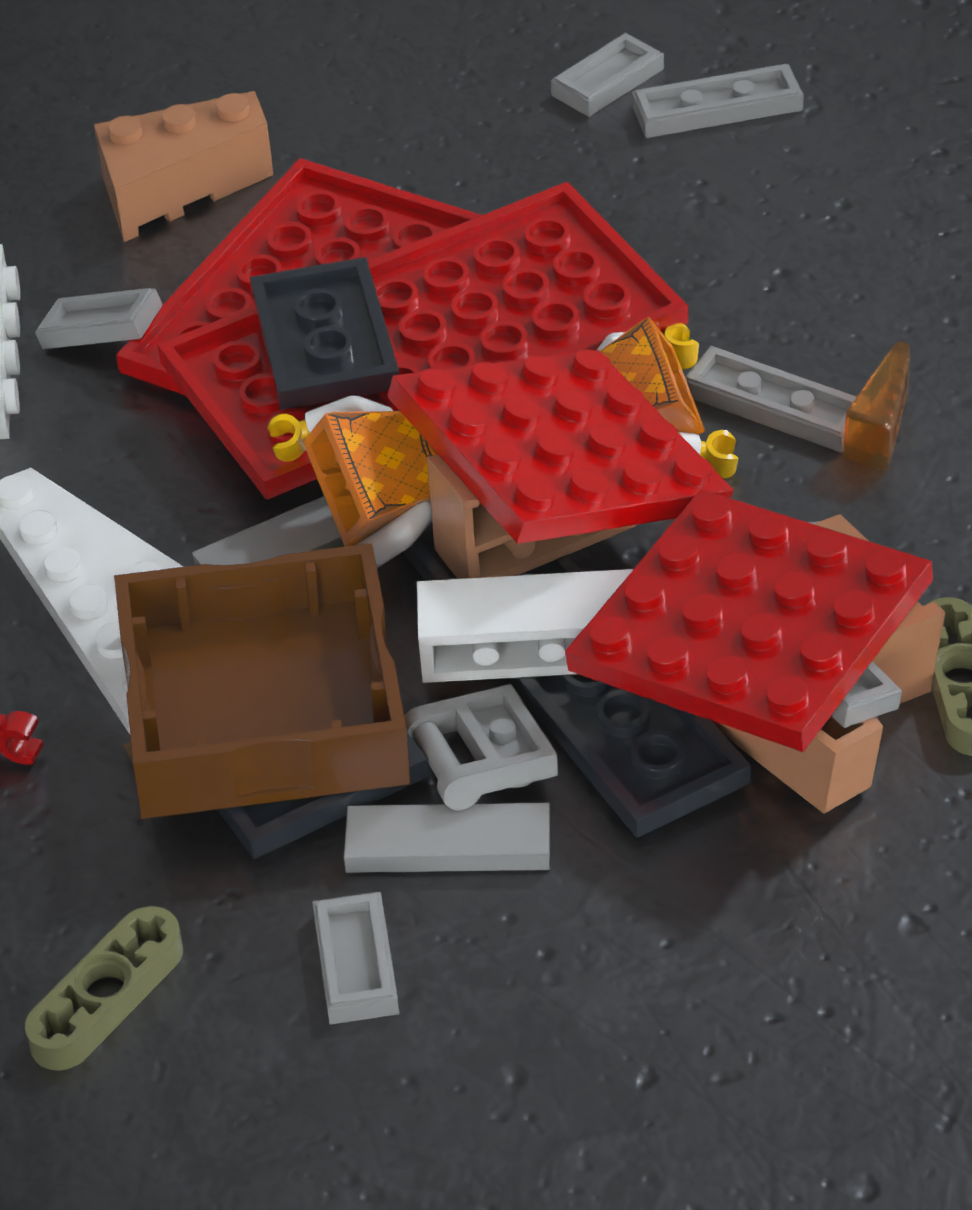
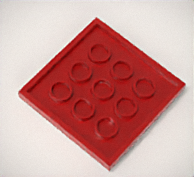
[387,349,734,544]
[565,489,933,752]

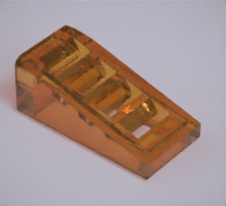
[844,341,911,471]

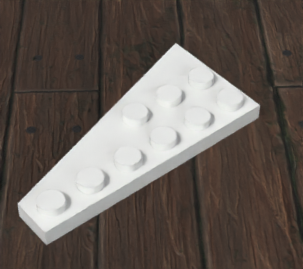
[0,468,183,734]

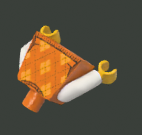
[597,317,739,479]
[268,396,438,568]

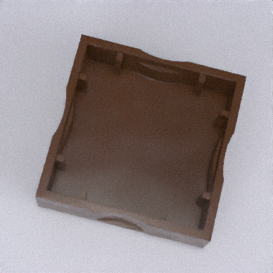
[114,544,410,819]

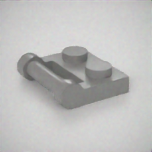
[404,684,558,811]

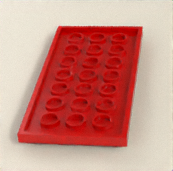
[157,181,688,500]

